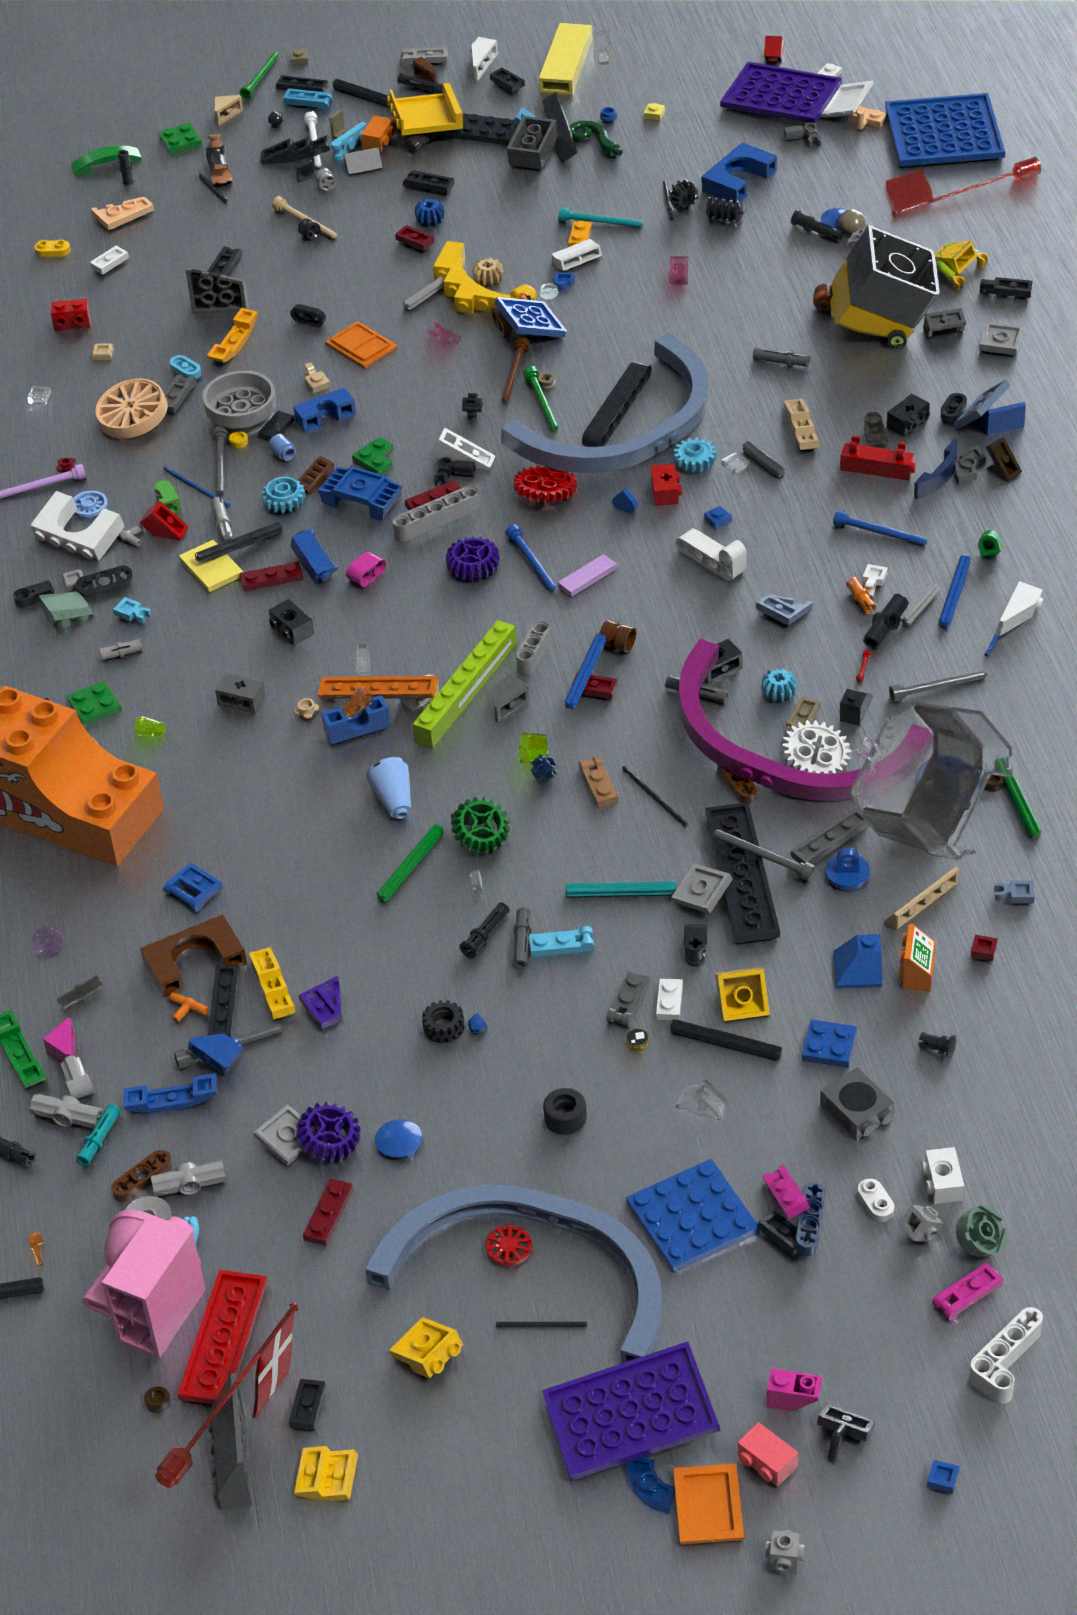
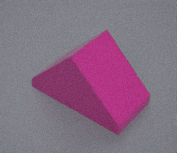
[43,1018,75,1063]

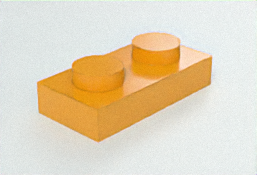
[568,221,592,247]

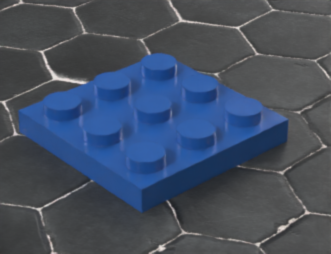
[494,297,567,338]

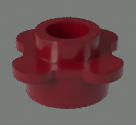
[56,457,76,473]

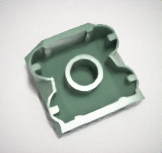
[38,591,94,629]

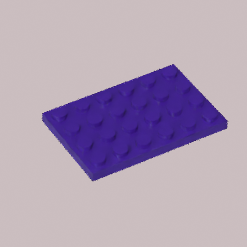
[720,62,842,123]
[542,1341,721,1481]

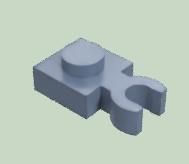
[994,880,1035,903]

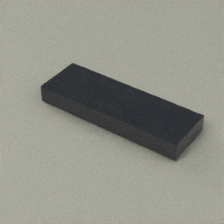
[276,75,329,92]

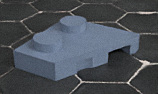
[756,594,813,626]

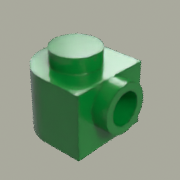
[978,530,1003,557]

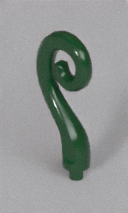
[570,120,623,157]

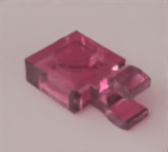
[427,321,461,344]

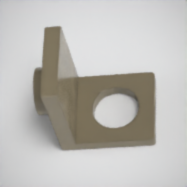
[329,109,350,139]

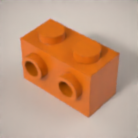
[361,116,396,152]

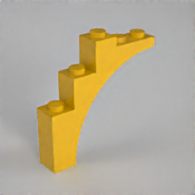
[433,241,511,314]

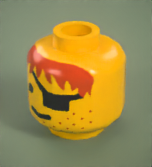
[510,284,537,301]

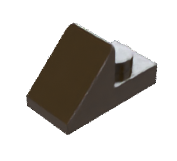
[986,437,1022,481]

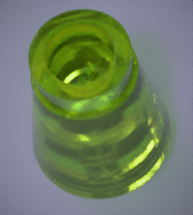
[135,716,167,736]

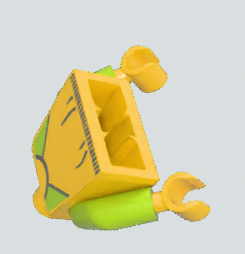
[934,241,988,291]

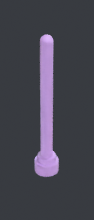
[0,464,86,499]

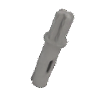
[211,497,232,541]

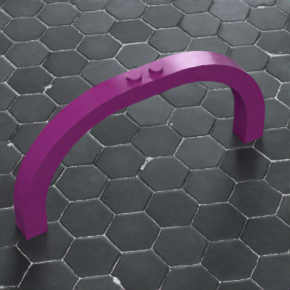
[678,638,932,801]

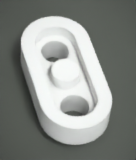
[858,1179,894,1222]

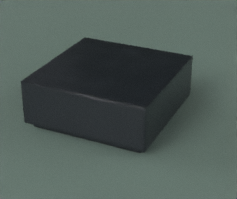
[295,159,315,183]

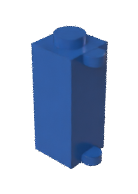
[290,529,338,584]

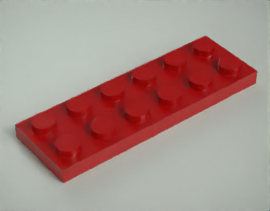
[178,1269,268,1405]

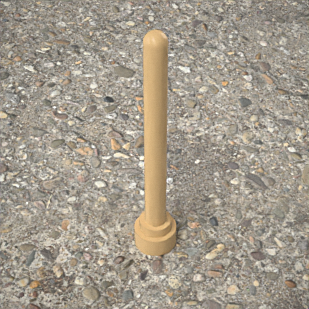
[272,196,337,239]

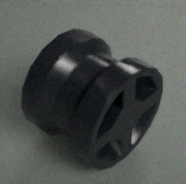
[298,218,321,240]

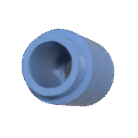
[269,434,296,461]

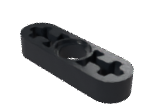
[76,565,133,597]

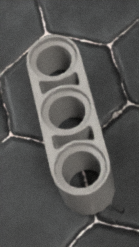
[516,620,551,675]

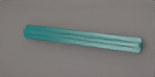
[566,881,677,897]

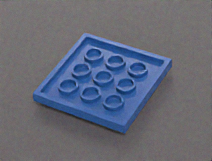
[626,1159,760,1273]

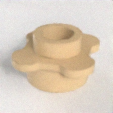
[294,698,319,719]

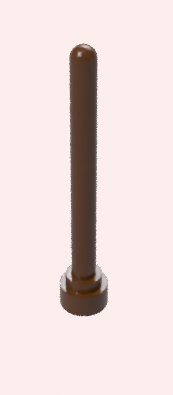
[502,337,530,403]

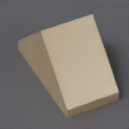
[214,95,243,126]

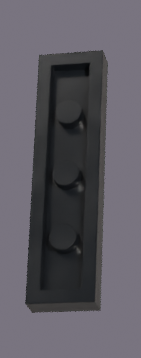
[208,965,240,1037]

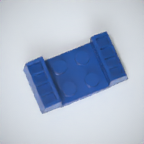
[318,466,402,520]

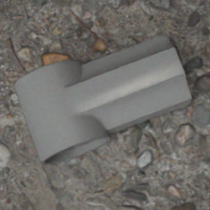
[60,1055,94,1099]

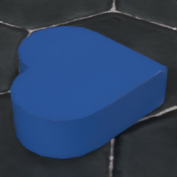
[553,272,575,291]
[612,488,638,513]

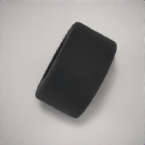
[543,1088,587,1134]

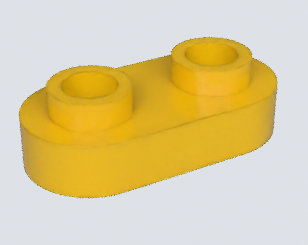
[34,240,71,257]

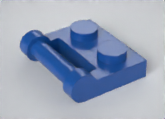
[163,863,223,912]

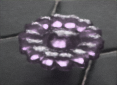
[32,926,63,956]

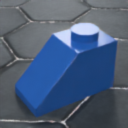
[188,1034,243,1076]

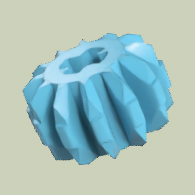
[761,668,797,703]

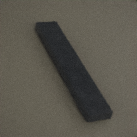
[542,92,578,162]

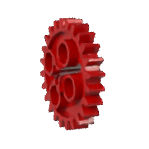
[513,465,577,503]

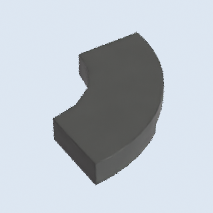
[955,446,986,485]

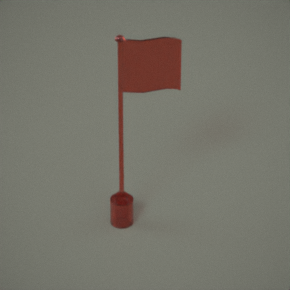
[886,157,1041,217]

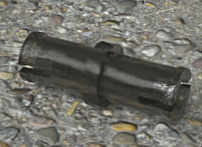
[57,975,104,1010]

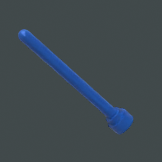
[833,510,927,546]
[505,524,556,591]

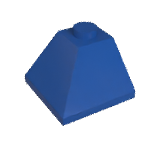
[833,934,882,988]

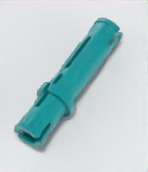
[76,1104,121,1166]

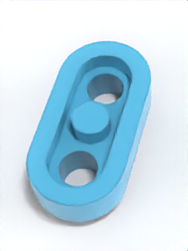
[170,355,201,379]

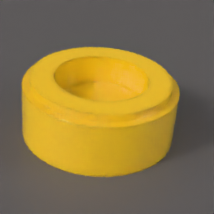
[229,431,249,449]

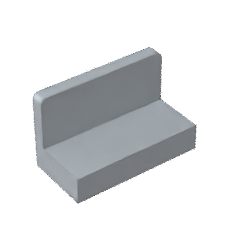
[343,147,382,175]

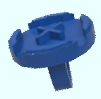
[825,848,870,891]

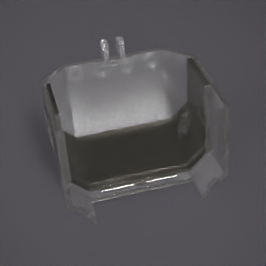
[850,701,1013,860]

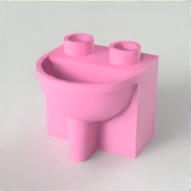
[82,1210,206,1358]

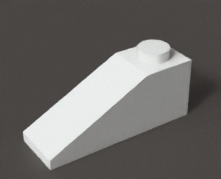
[471,37,498,81]
[430,428,495,470]
[996,581,1044,636]

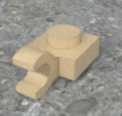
[304,362,330,393]

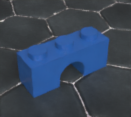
[293,387,356,433]
[321,695,391,745]

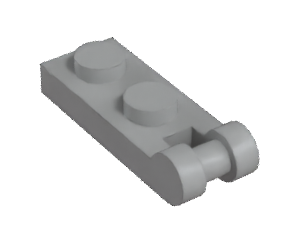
[400,47,447,67]

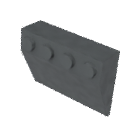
[208,1373,252,1510]

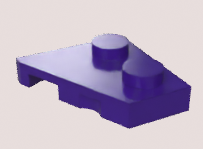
[299,976,342,1030]

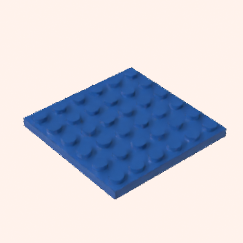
[885,93,1006,167]

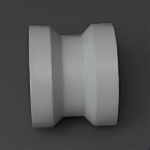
[315,168,336,191]

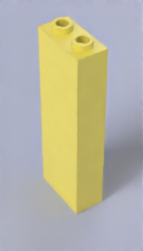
[539,23,593,95]

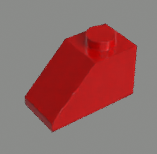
[764,35,785,63]
[139,501,189,541]

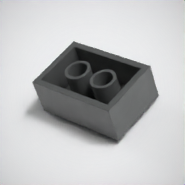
[507,116,558,170]

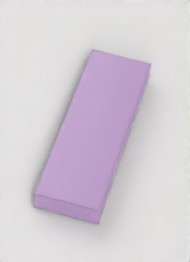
[558,554,617,597]

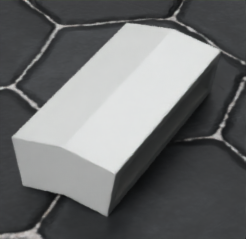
[552,239,602,271]

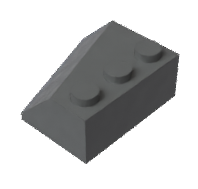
[185,267,248,314]

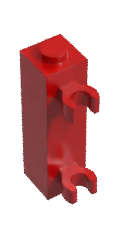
[840,435,917,481]

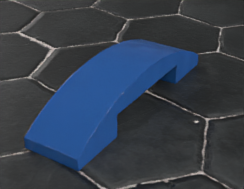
[123,1073,217,1113]

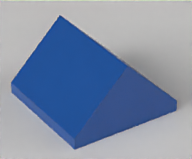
[978,402,1026,435]

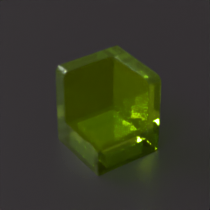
[519,733,548,763]

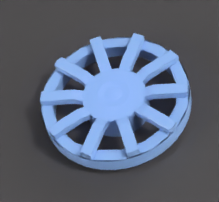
[73,491,108,519]

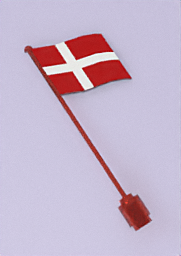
[155,1302,299,1488]

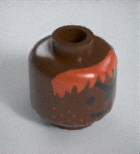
[813,284,833,311]

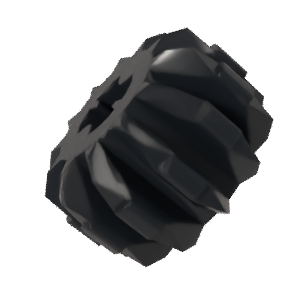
[668,179,699,211]

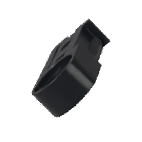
[13,580,55,608]

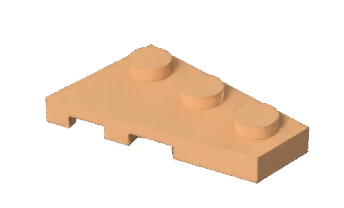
[91,197,154,230]

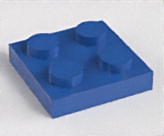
[802,1019,857,1068]

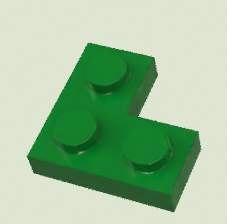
[352,437,394,475]

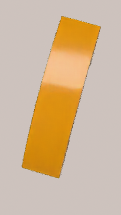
[207,308,258,362]

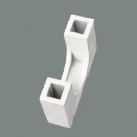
[30,491,125,561]

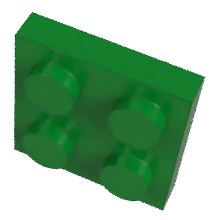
[158,123,202,155]
[66,681,122,726]

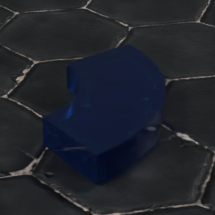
[628,1458,675,1514]

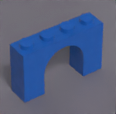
[701,142,777,204]

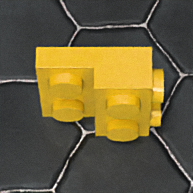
[389,1317,463,1379]

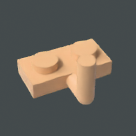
[848,106,887,130]

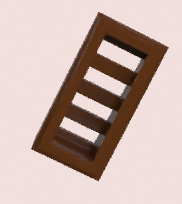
[413,56,438,88]
[297,456,335,494]

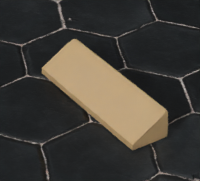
[885,866,959,930]

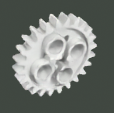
[781,720,851,774]

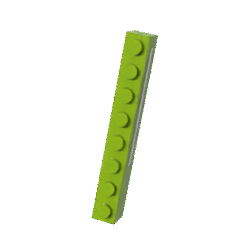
[413,620,517,749]

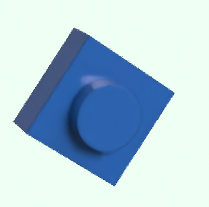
[704,505,732,529]
[927,1460,960,1494]

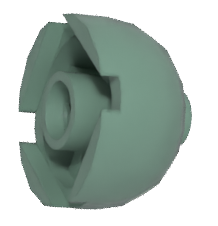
[956,1205,1007,1257]

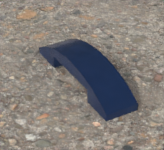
[914,439,958,499]

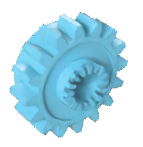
[674,437,717,473]
[262,477,306,513]

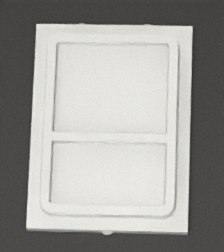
[820,81,874,118]

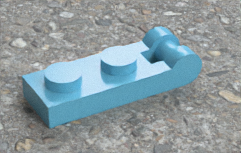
[331,122,367,161]
[529,926,595,957]

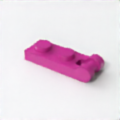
[762,1164,810,1219]
[932,1262,1003,1321]

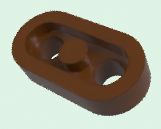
[491,307,513,337]

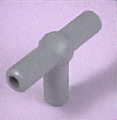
[118,524,143,546]

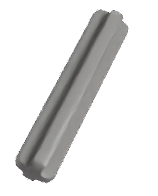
[403,277,445,310]
[900,584,940,626]

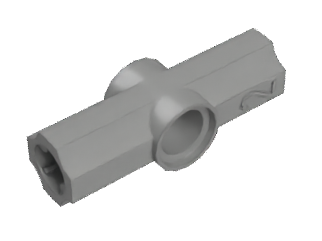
[30,1094,103,1129]
[151,1161,226,1197]

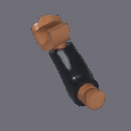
[206,134,233,185]

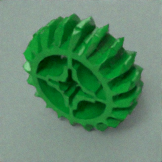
[451,796,510,855]

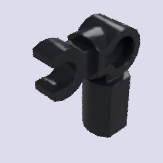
[434,457,476,485]

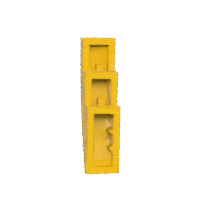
[249,947,296,1020]

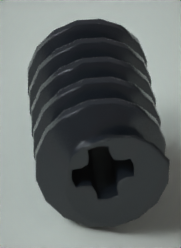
[706,197,745,224]

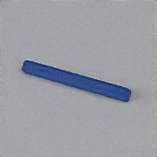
[939,555,971,628]
[565,633,606,710]

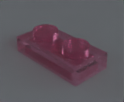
[669,256,689,285]

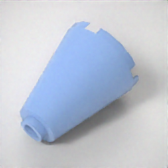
[366,757,411,819]

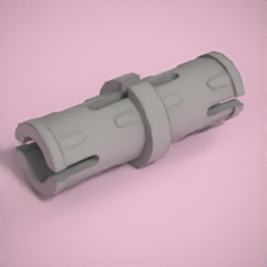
[99,639,142,661]

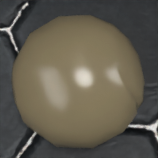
[838,209,866,235]

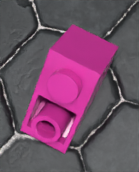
[767,1368,822,1411]

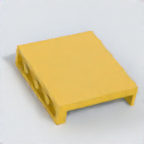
[387,83,463,136]

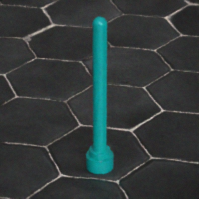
[558,207,643,228]

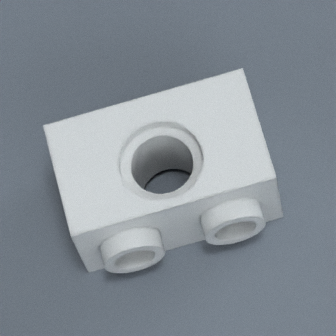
[921,1147,964,1204]

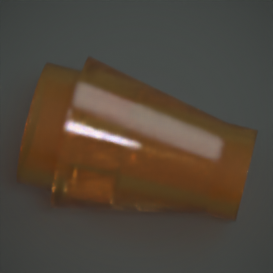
[342,687,373,718]

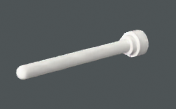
[303,112,321,168]

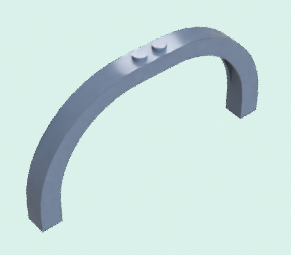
[501,333,709,473]
[365,1185,663,1364]

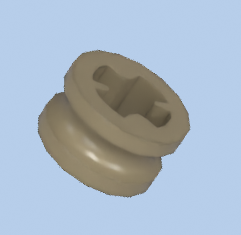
[538,372,555,390]

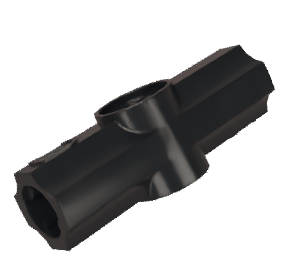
[863,594,909,649]

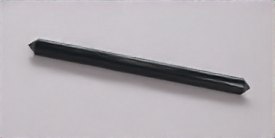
[199,174,228,203]

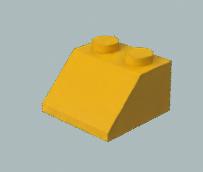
[715,967,770,1021]

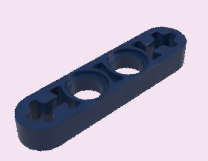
[794,1182,826,1257]

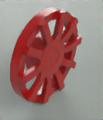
[486,1225,532,1266]

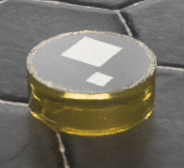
[626,1028,649,1052]

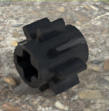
[462,393,483,417]

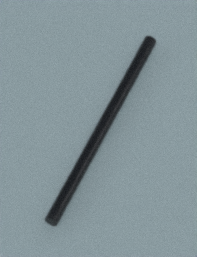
[663,181,674,221]
[496,1322,587,1327]

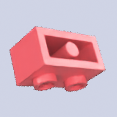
[738,1422,798,1487]

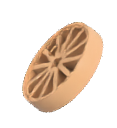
[95,378,168,439]

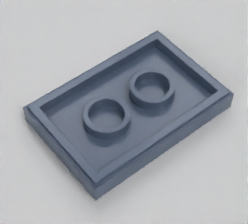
[953,380,1011,430]

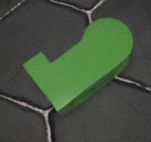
[154,480,181,514]

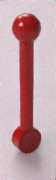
[856,650,871,682]

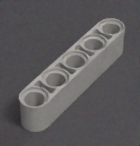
[393,486,481,541]

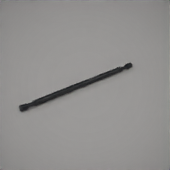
[622,765,689,827]

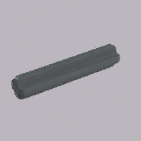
[742,441,785,478]

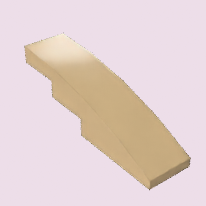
[784,398,819,450]

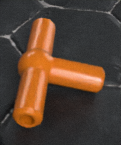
[169,992,209,1022]

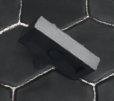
[817,1404,876,1461]

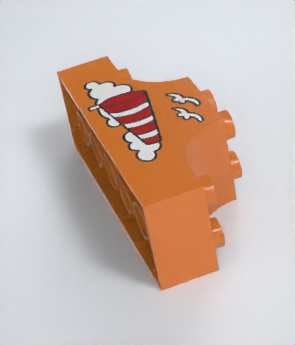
[0,685,164,866]

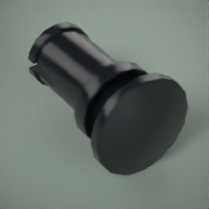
[918,1032,957,1058]

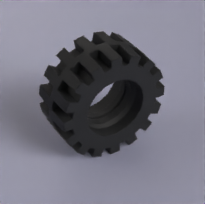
[422,1000,465,1043]

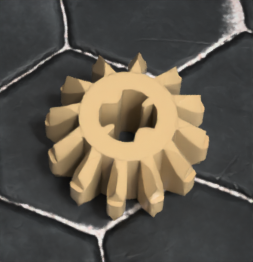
[473,258,503,287]

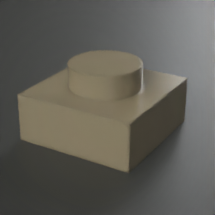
[290,49,308,65]

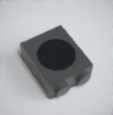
[820,1067,894,1141]

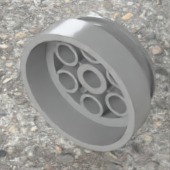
[203,371,277,436]

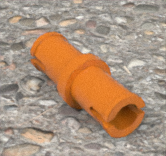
[846,577,877,614]

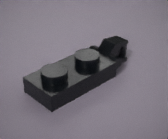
[980,277,1033,298]

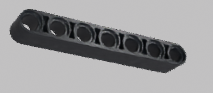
[582,361,652,447]

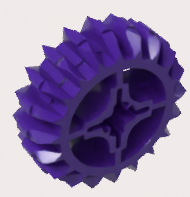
[445,536,500,582]
[296,1101,361,1164]

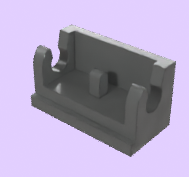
[923,308,966,337]

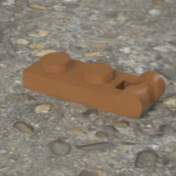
[579,755,618,808]

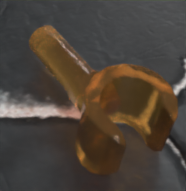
[28,1231,45,1266]

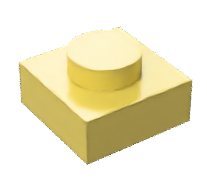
[644,103,665,121]

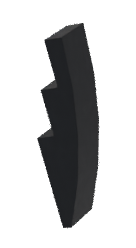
[260,135,331,164]

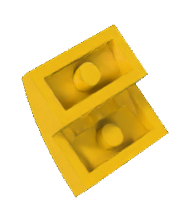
[294,1446,358,1501]

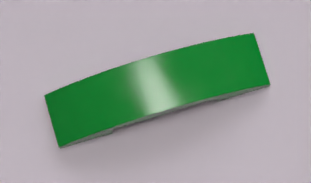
[71,145,142,176]
[0,1010,47,1088]

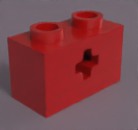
[651,464,682,506]

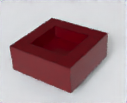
[971,934,998,961]

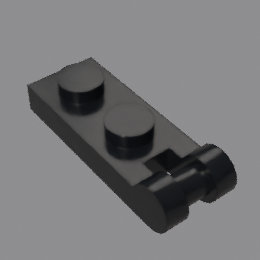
[403,170,454,194]
[207,246,242,276]

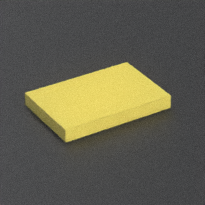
[179,540,243,592]

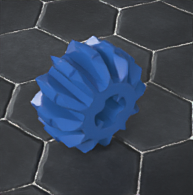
[414,198,445,226]

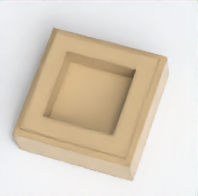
[92,343,114,360]

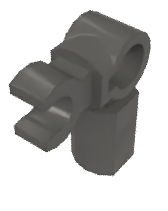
[784,122,821,148]

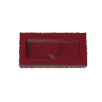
[395,225,435,251]
[571,673,618,699]

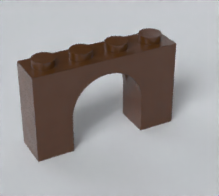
[140,914,247,998]

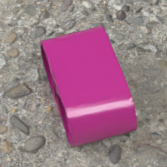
[346,552,386,587]

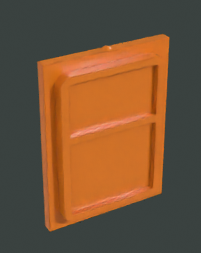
[325,321,398,369]
[673,1463,744,1545]

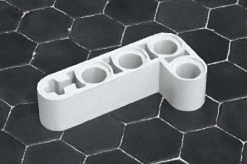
[676,528,747,581]
[970,1307,1043,1404]

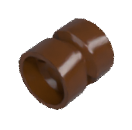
[599,619,637,653]

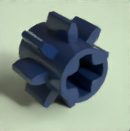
[531,754,558,782]

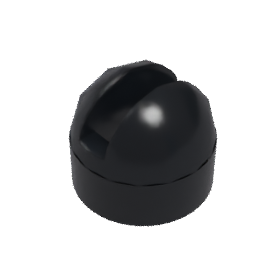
[268,111,283,127]

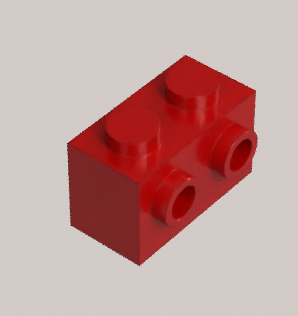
[51,299,91,331]

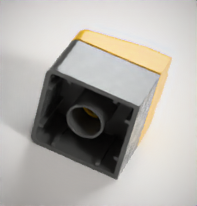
[830,225,940,340]

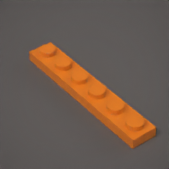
[317,676,439,699]

